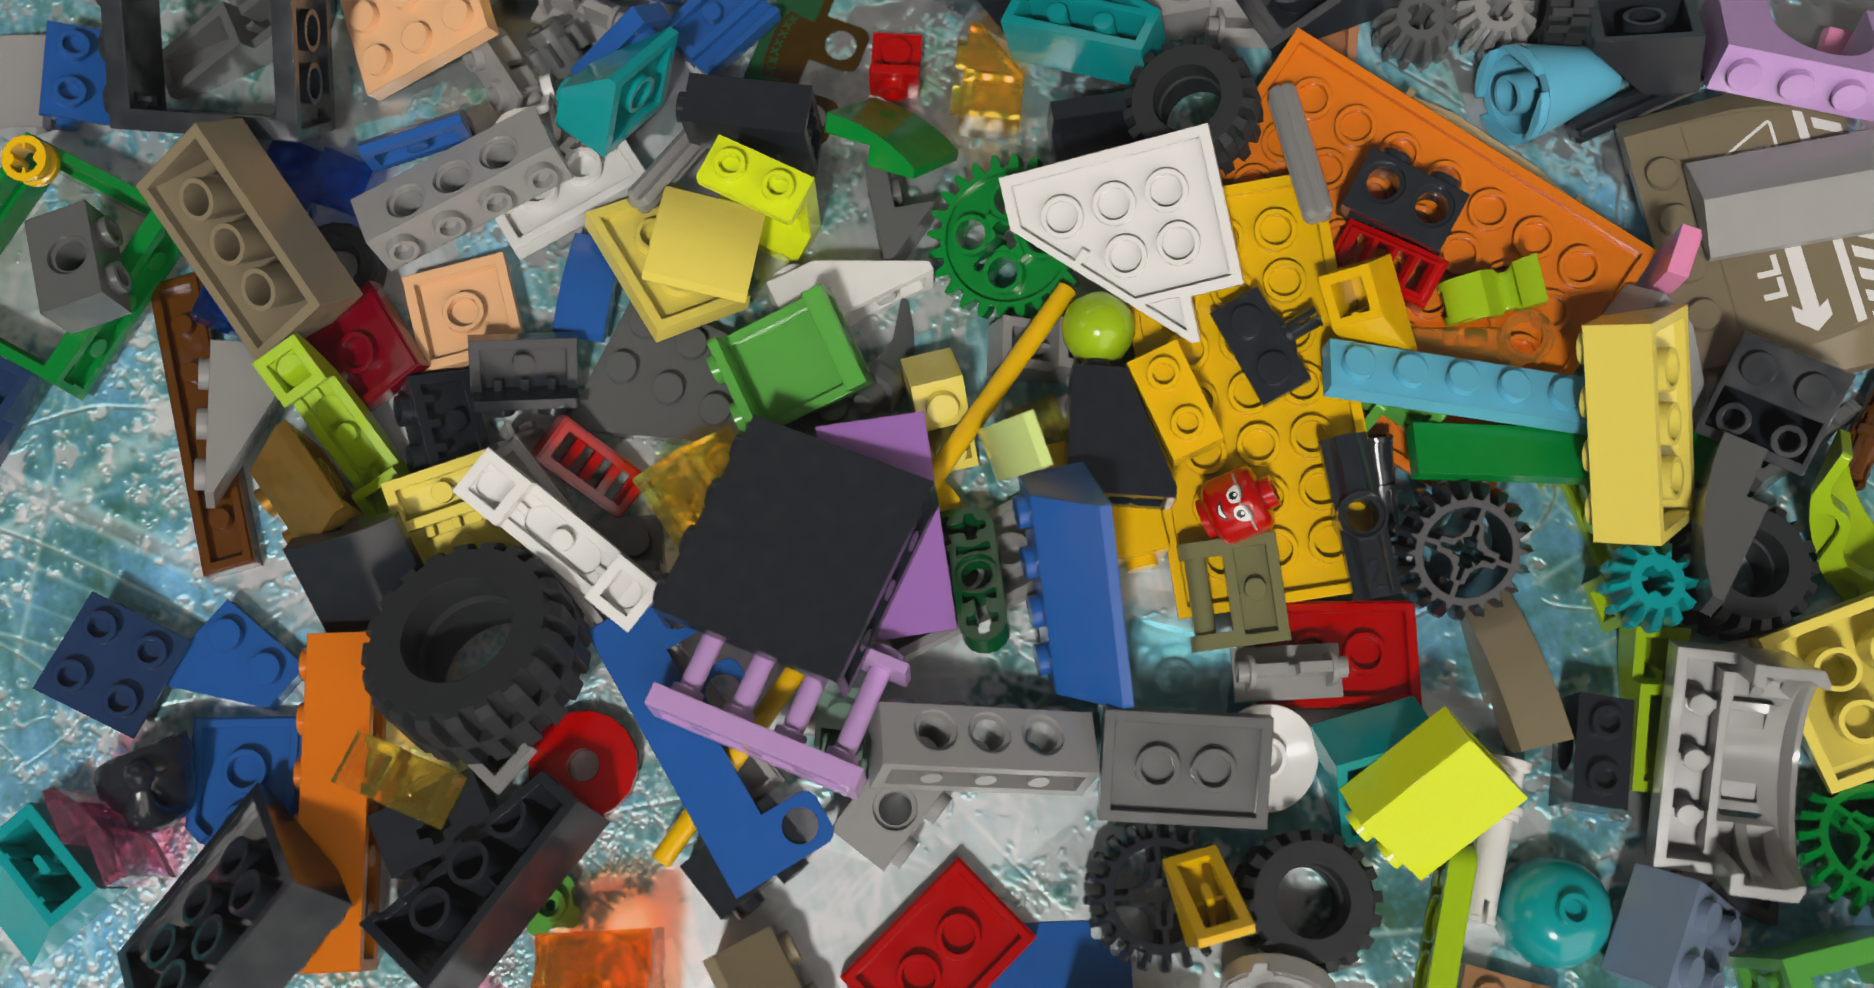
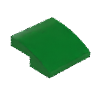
[825,97,958,179]

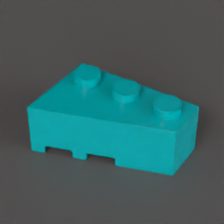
[1001,0,1166,86]

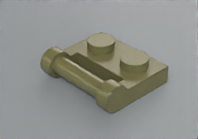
[1176,531,1291,653]

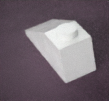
[766,260,934,327]

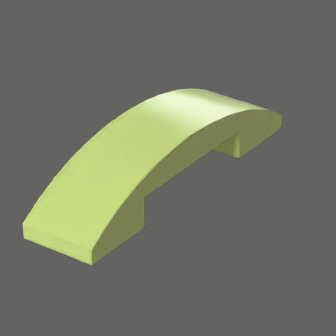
[978,409,1053,481]

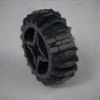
[1387,480,1534,621]
[1082,823,1229,973]

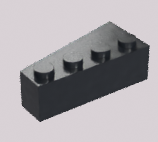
[358,771,611,988]

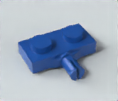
[570,2,672,76]

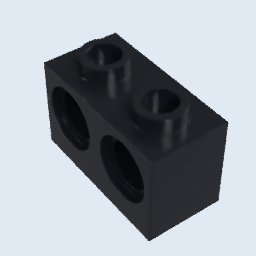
[1337,147,1470,255]

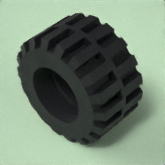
[1123,36,1264,176]
[1669,498,1819,641]
[1233,829,1384,974]

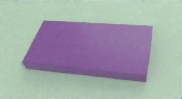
[815,411,957,641]

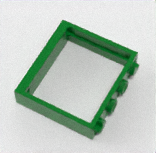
[0,132,182,401]

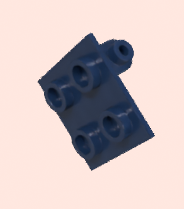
[32,591,193,739]

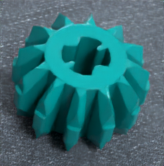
[1595,543,1699,634]

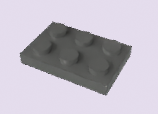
[1097,706,1274,830]

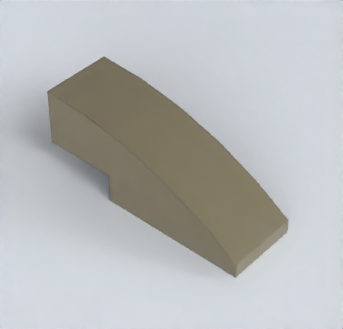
[1459,590,1574,755]

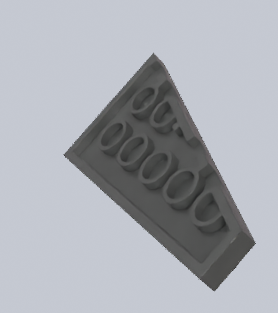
[569,301,904,450]

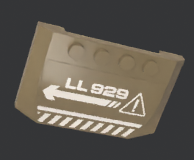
[1614,93,1874,400]

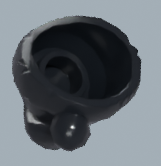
[93,730,197,834]

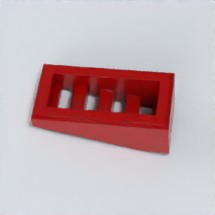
[1334,218,1449,313]
[531,415,651,518]

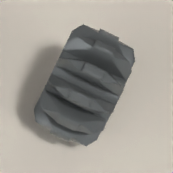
[1371,0,1459,73]

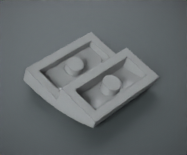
[0,35,52,140]

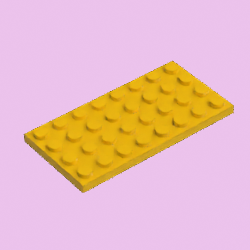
[1125,174,1373,620]

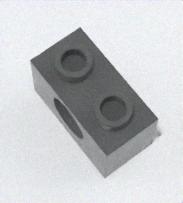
[24,199,132,334]

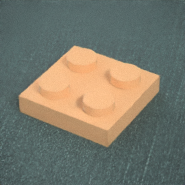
[401,252,525,374]

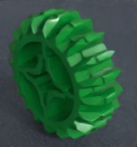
[1795,780,1874,920]

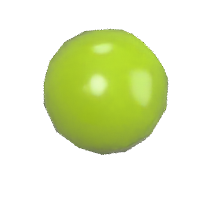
[1061,291,1136,362]

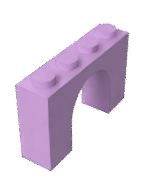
[1699,0,1874,122]

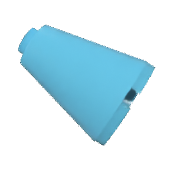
[1475,43,1622,146]

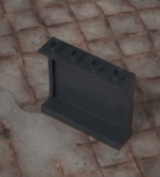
[651,415,939,700]

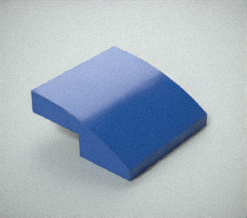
[357,109,476,173]

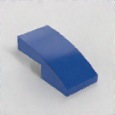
[552,233,618,343]

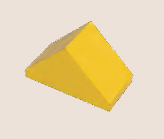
[1162,844,1256,948]

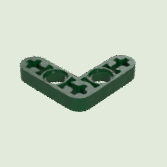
[940,506,1011,654]

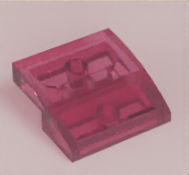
[42,786,176,887]

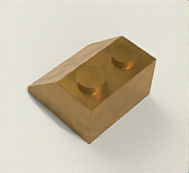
[249,420,365,544]

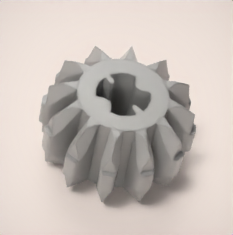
[1451,0,1537,64]

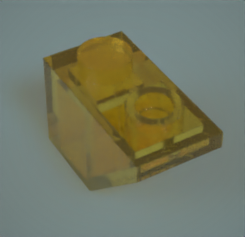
[950,22,1025,142]

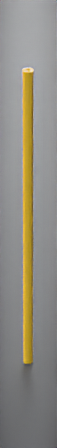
[652,282,1076,868]

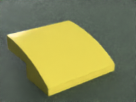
[641,186,765,303]
[380,449,526,566]

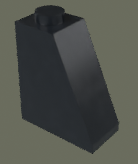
[676,73,824,177]
[1064,359,1177,510]

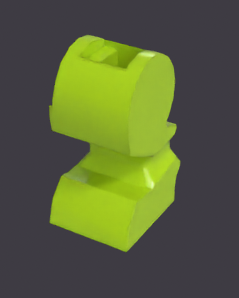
[1436,253,1549,327]

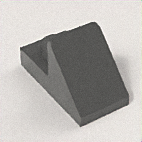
[865,164,935,260]

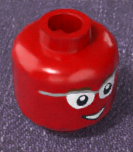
[1195,465,1281,544]

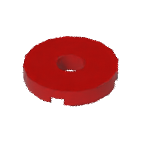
[529,711,639,816]

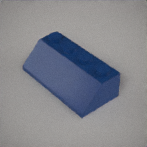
[1012,462,1134,709]

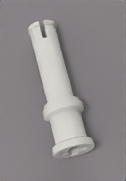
[1468,754,1532,927]

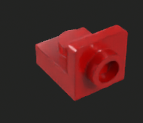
[869,32,922,101]

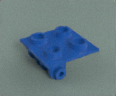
[39,20,150,132]

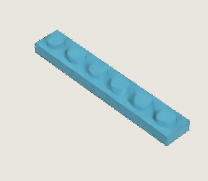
[1322,338,1588,436]

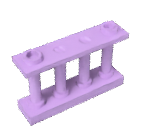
[644,634,911,801]

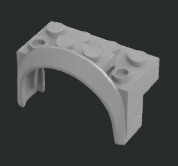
[1645,639,1831,904]

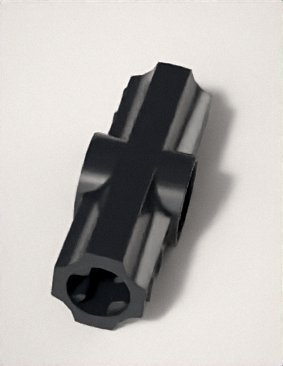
[1318,431,1402,602]

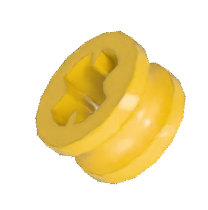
[1,135,61,187]

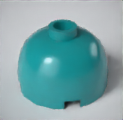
[1495,856,1613,969]

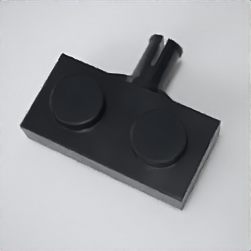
[1210,287,1323,408]

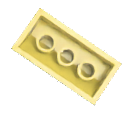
[1576,304,1695,546]

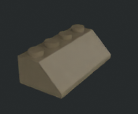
[135,118,363,360]

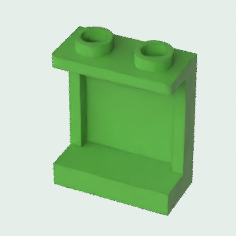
[706,284,875,431]
[1729,925,1874,988]

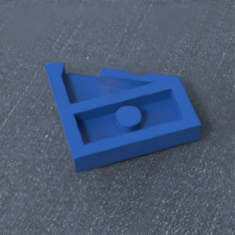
[166,599,303,711]

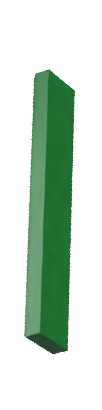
[1406,422,1718,488]

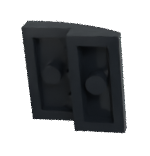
[283,511,424,633]

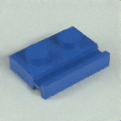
[661,0,781,76]

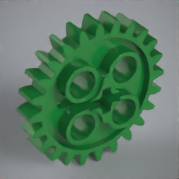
[927,153,1081,320]

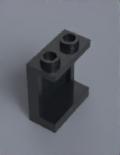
[1046,91,1134,163]

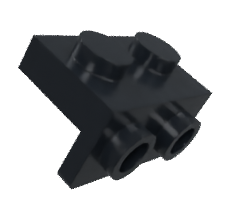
[467,332,581,418]

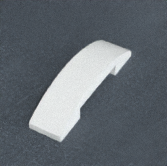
[452,447,657,632]

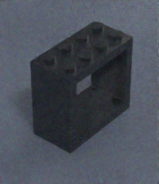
[96,0,335,142]

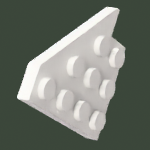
[998,123,1245,343]

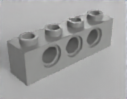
[350,105,573,272]
[866,698,1101,796]

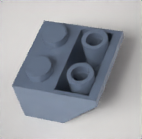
[1601,862,1742,988]

